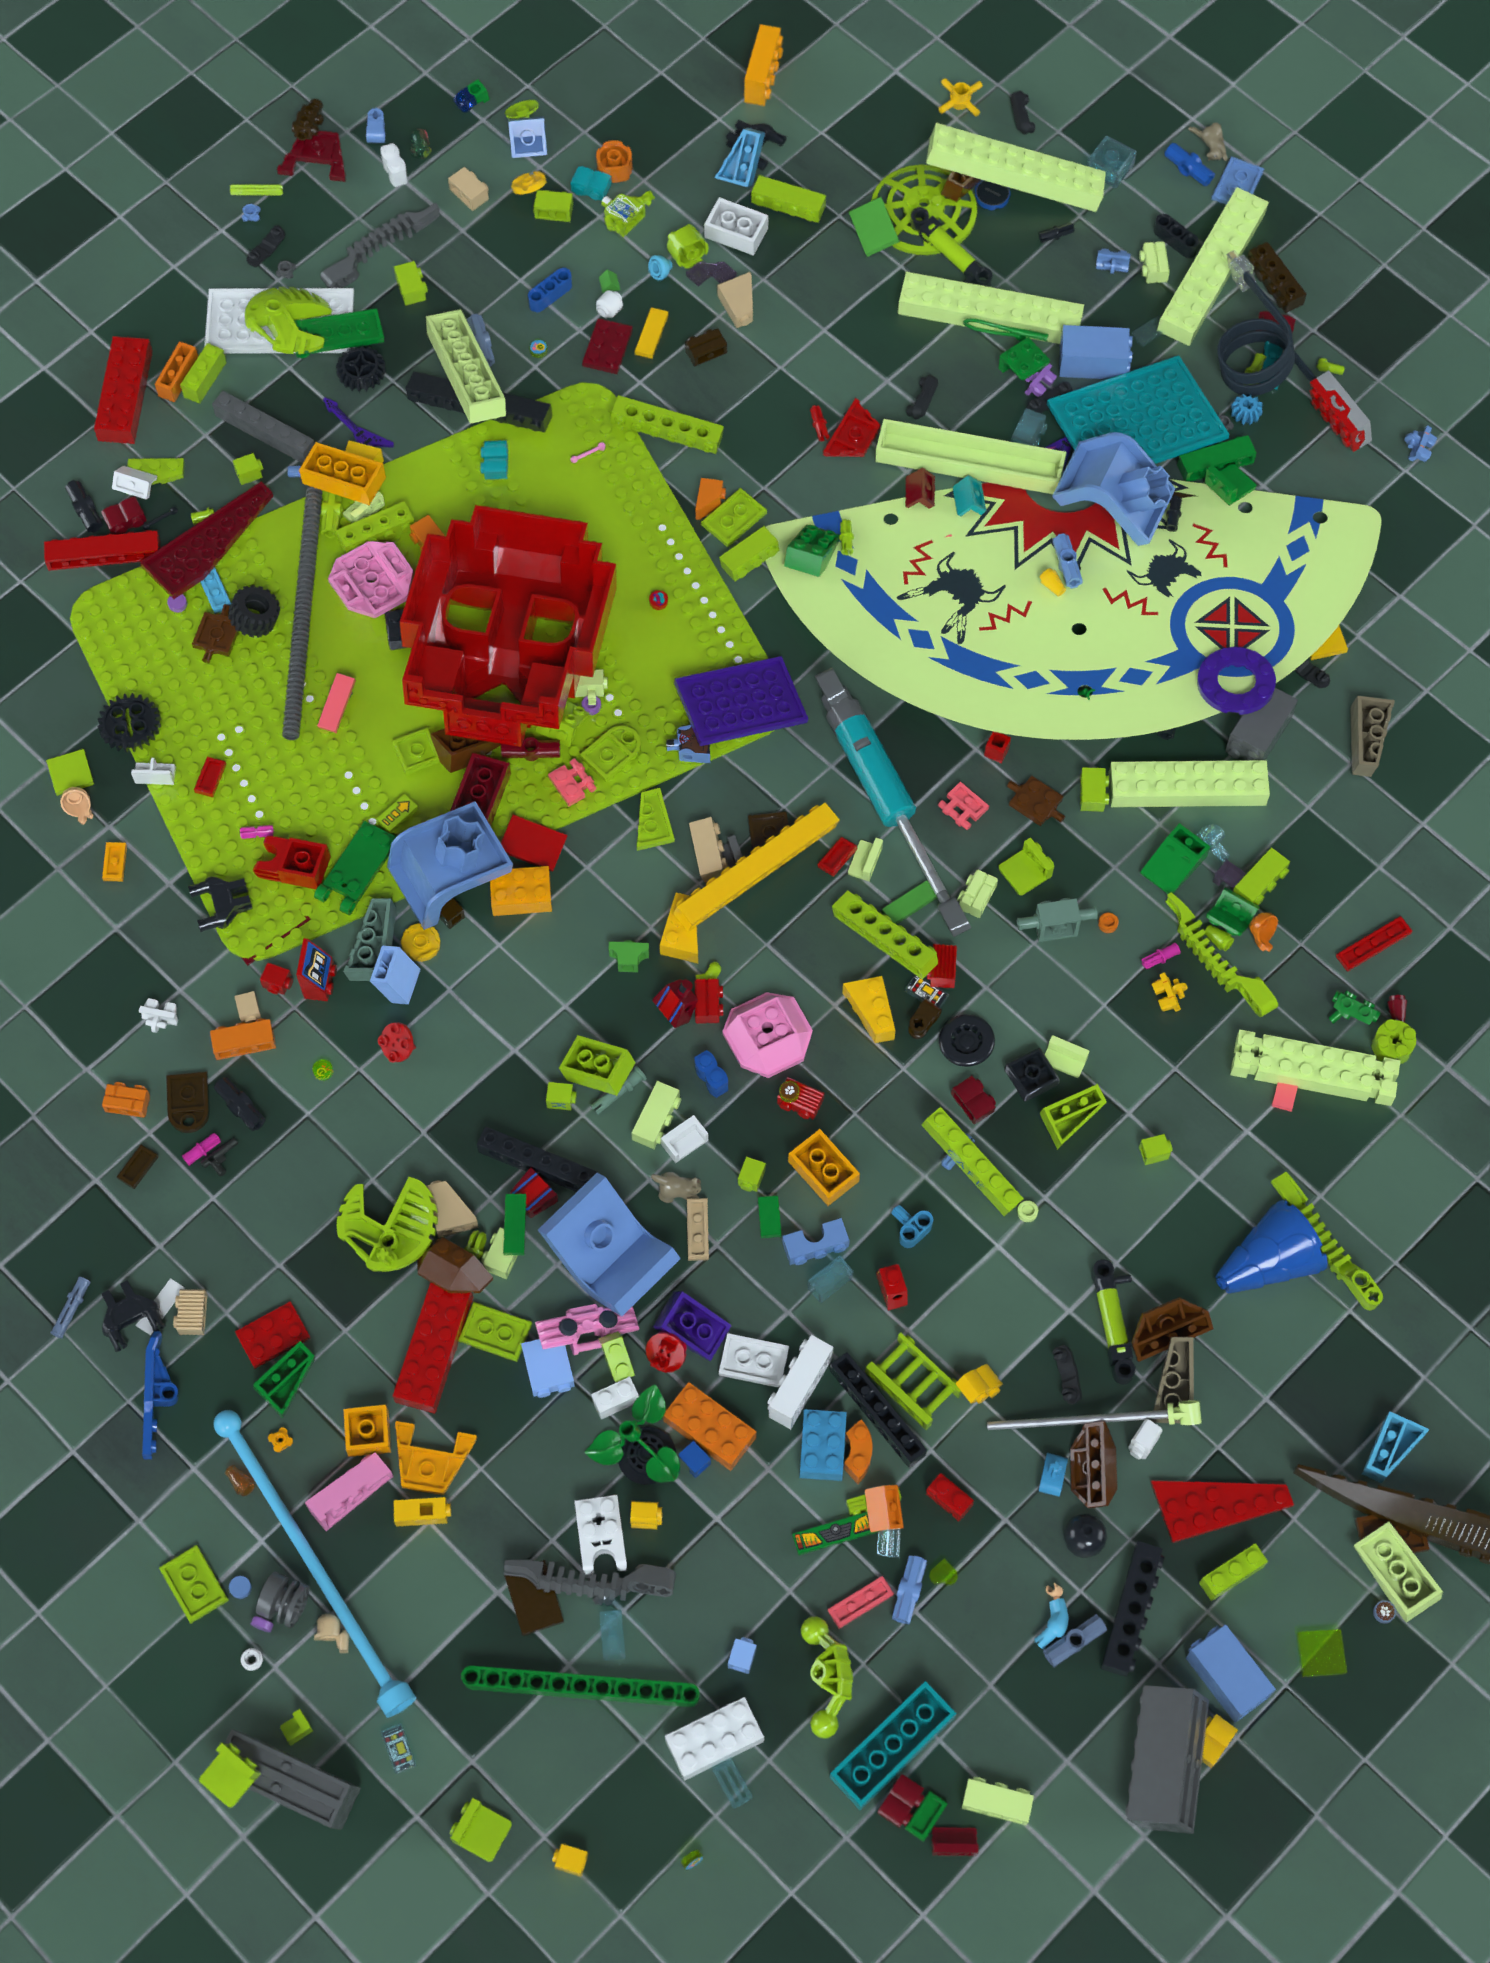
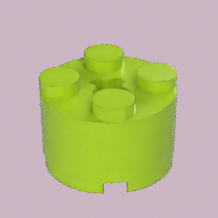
[667,224,709,269]
[1371,1019,1416,1064]

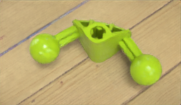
[801,1616,853,1739]

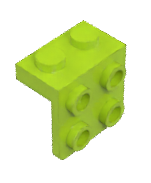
[536,701,590,747]
[999,837,1054,896]
[199,1743,261,1808]
[449,1798,512,1862]

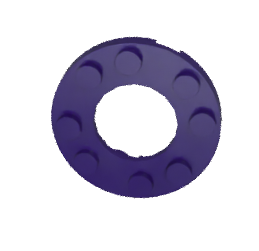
[1197,647,1276,715]

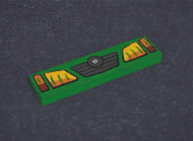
[792,1512,880,1556]

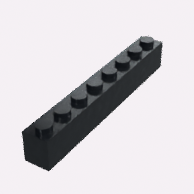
[405,371,553,433]

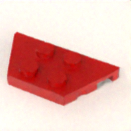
[823,398,881,457]

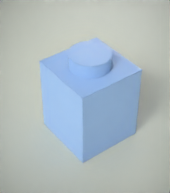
[728,1637,757,1674]

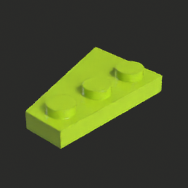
[127,458,185,485]
[637,788,675,851]

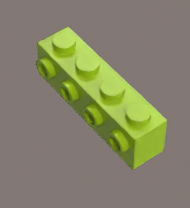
[752,175,826,223]
[336,501,415,554]

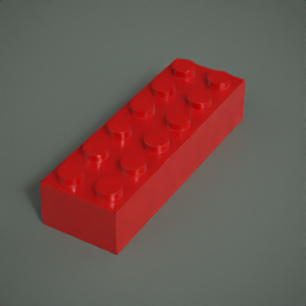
[94,336,153,444]
[393,1282,473,1414]

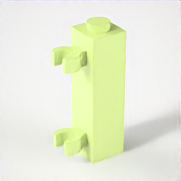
[575,669,608,705]

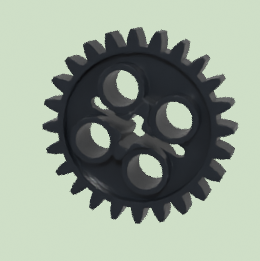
[98,693,161,753]

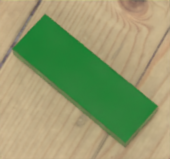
[503,1194,527,1255]

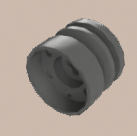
[256,1572,310,1628]

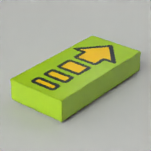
[376,794,419,834]

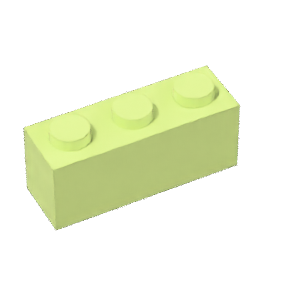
[632,1081,682,1149]
[961,1777,1034,1825]

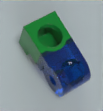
[453,79,490,113]

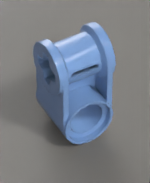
[366,108,385,143]

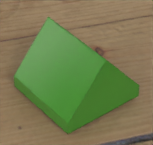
[599,269,620,293]

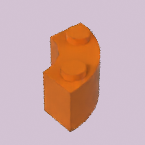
[844,1419,872,1484]

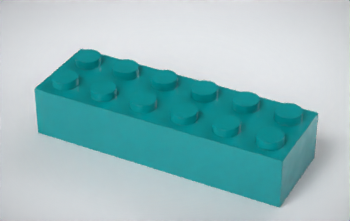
[829,1681,957,1810]

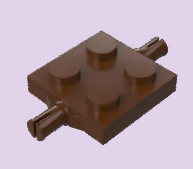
[192,604,239,663]
[1007,776,1066,826]

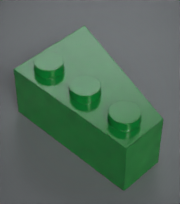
[253,1341,315,1419]

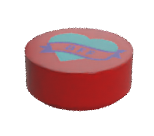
[649,590,668,610]

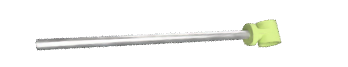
[987,1400,1202,1430]

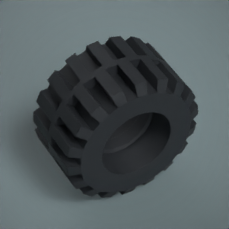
[228,585,280,638]

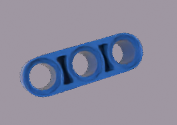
[528,268,572,312]

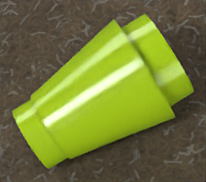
[1204,925,1234,951]

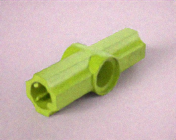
[321,492,343,538]

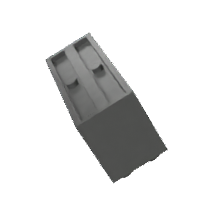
[1125,1685,1209,1834]
[225,1729,361,1830]

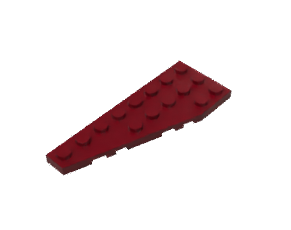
[140,482,274,599]

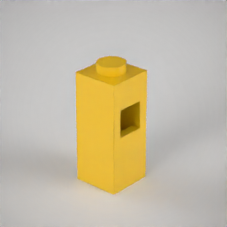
[394,1497,451,1527]

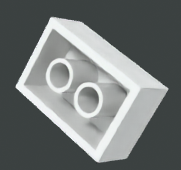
[704,198,768,255]

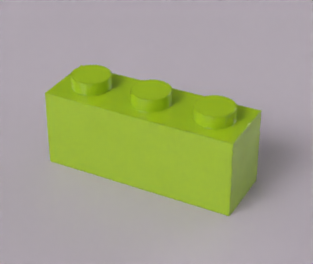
[180,343,226,404]
[719,526,780,581]
[1233,847,1290,906]
[1199,1543,1268,1601]

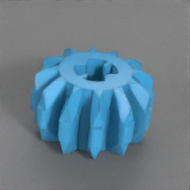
[1231,394,1263,425]

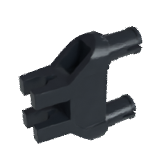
[726,120,787,171]
[188,876,253,932]
[101,1280,166,1352]

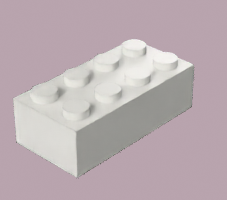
[767,1335,834,1430]
[665,1697,764,1781]

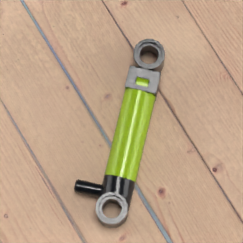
[910,207,993,287]
[1091,1259,1136,1385]

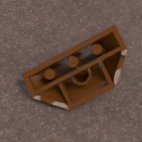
[417,1237,493,1293]
[1132,1297,1214,1362]
[1070,1421,1117,1509]

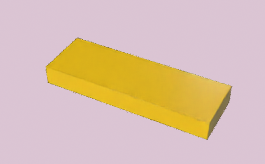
[635,308,669,359]

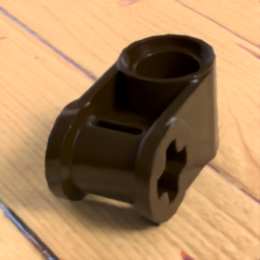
[909,999,942,1039]

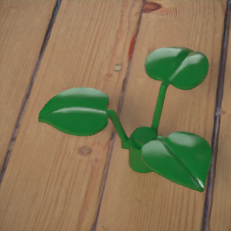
[585,1385,680,1483]

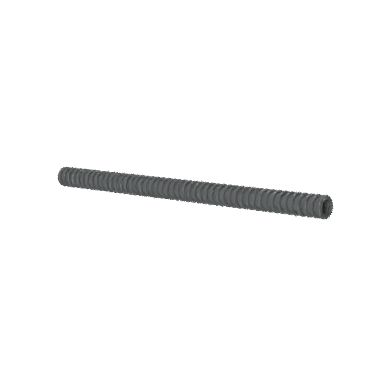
[282,487,323,740]

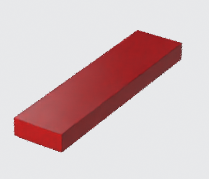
[1336,916,1412,972]

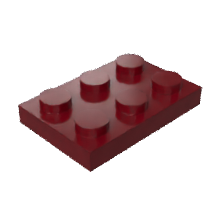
[582,318,633,375]

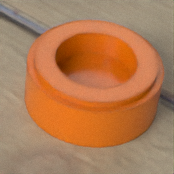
[1098,912,1119,933]

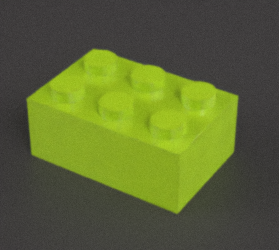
[559,1035,636,1096]

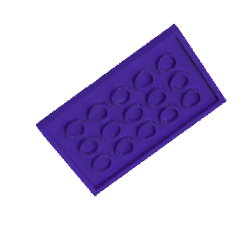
[674,656,808,746]

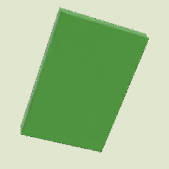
[849,197,900,257]

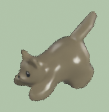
[1188,122,1228,161]
[651,1172,702,1203]

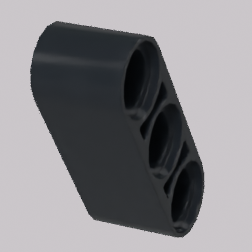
[1154,213,1199,258]

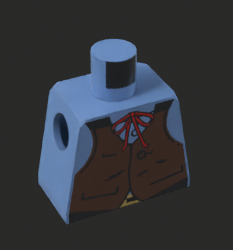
[666,725,710,763]

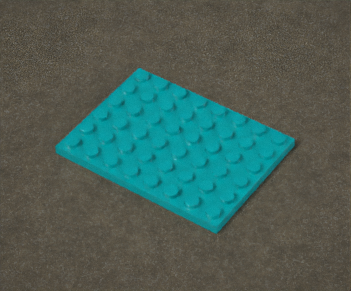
[1047,355,1229,464]

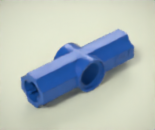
[1164,143,1215,186]

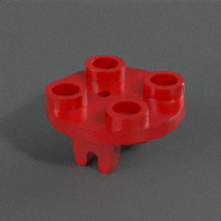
[378,1022,416,1063]
[646,1331,687,1373]

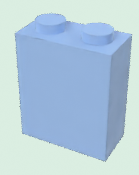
[370,946,421,1005]
[521,1339,575,1398]

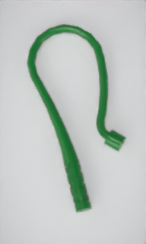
[963,318,1049,342]

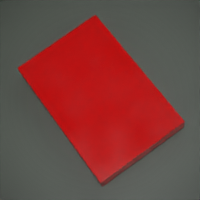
[501,815,568,872]

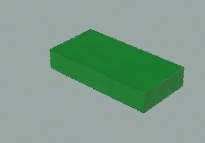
[758,1196,782,1238]
[905,1790,948,1842]

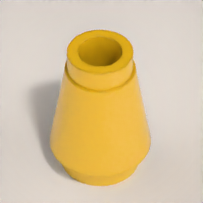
[1039,568,1066,597]

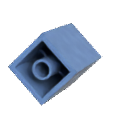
[1059,325,1133,379]
[1186,1625,1276,1723]

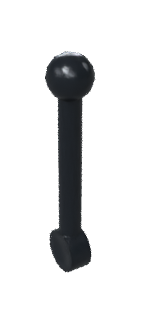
[142,507,178,530]

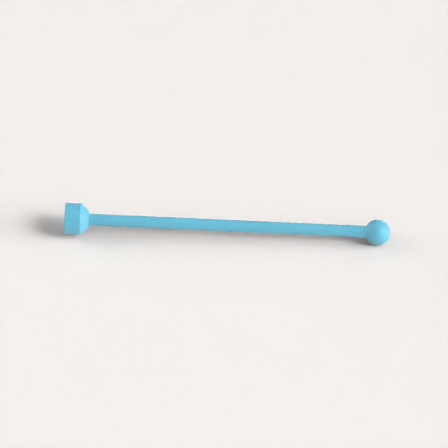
[214,1410,416,1718]

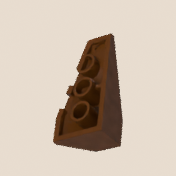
[431,729,501,773]

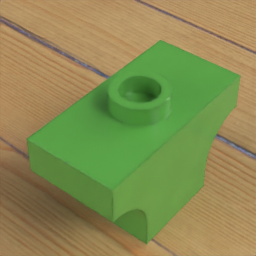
[609,940,649,972]

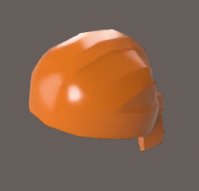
[1249,912,1278,952]

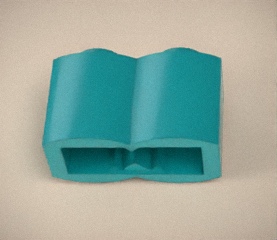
[570,166,612,200]
[480,440,508,480]

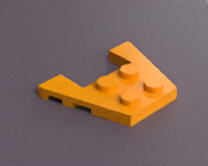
[395,1421,477,1495]

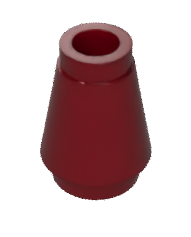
[1387,995,1407,1023]

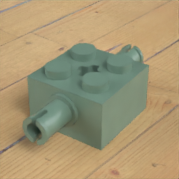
[1017,898,1098,942]

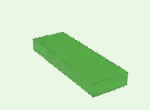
[881,880,937,924]

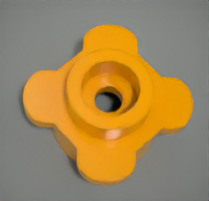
[268,1427,293,1452]

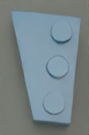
[714,128,765,187]

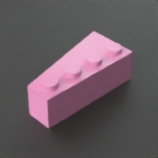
[305,1453,393,1531]

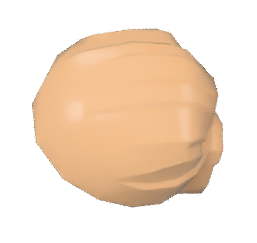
[60,787,93,825]

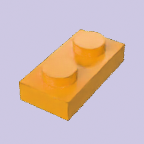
[102,842,127,881]

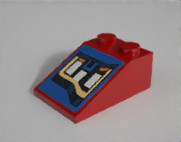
[296,938,337,1001]

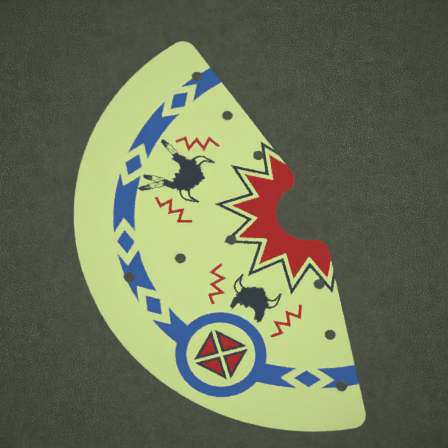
[765,479,1381,740]

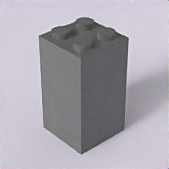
[1225,688,1298,761]

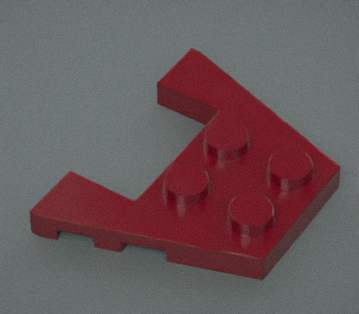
[277,131,346,182]

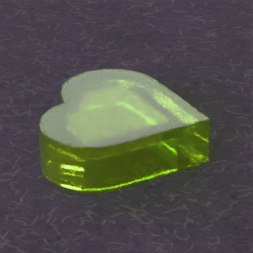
[929,1558,958,1586]

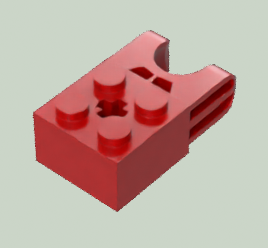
[253,836,331,889]

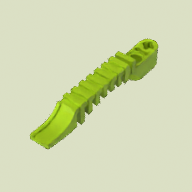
[1165,892,1278,1017]
[1271,1172,1383,1310]

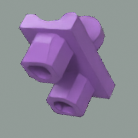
[1024,363,1057,397]

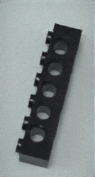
[477,1126,598,1192]
[830,1352,927,1469]
[1101,1541,1165,1677]

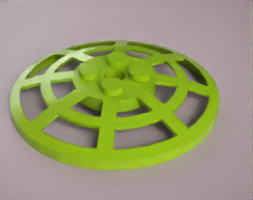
[871,165,977,255]

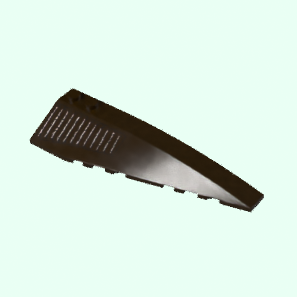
[1293,1464,1490,1564]

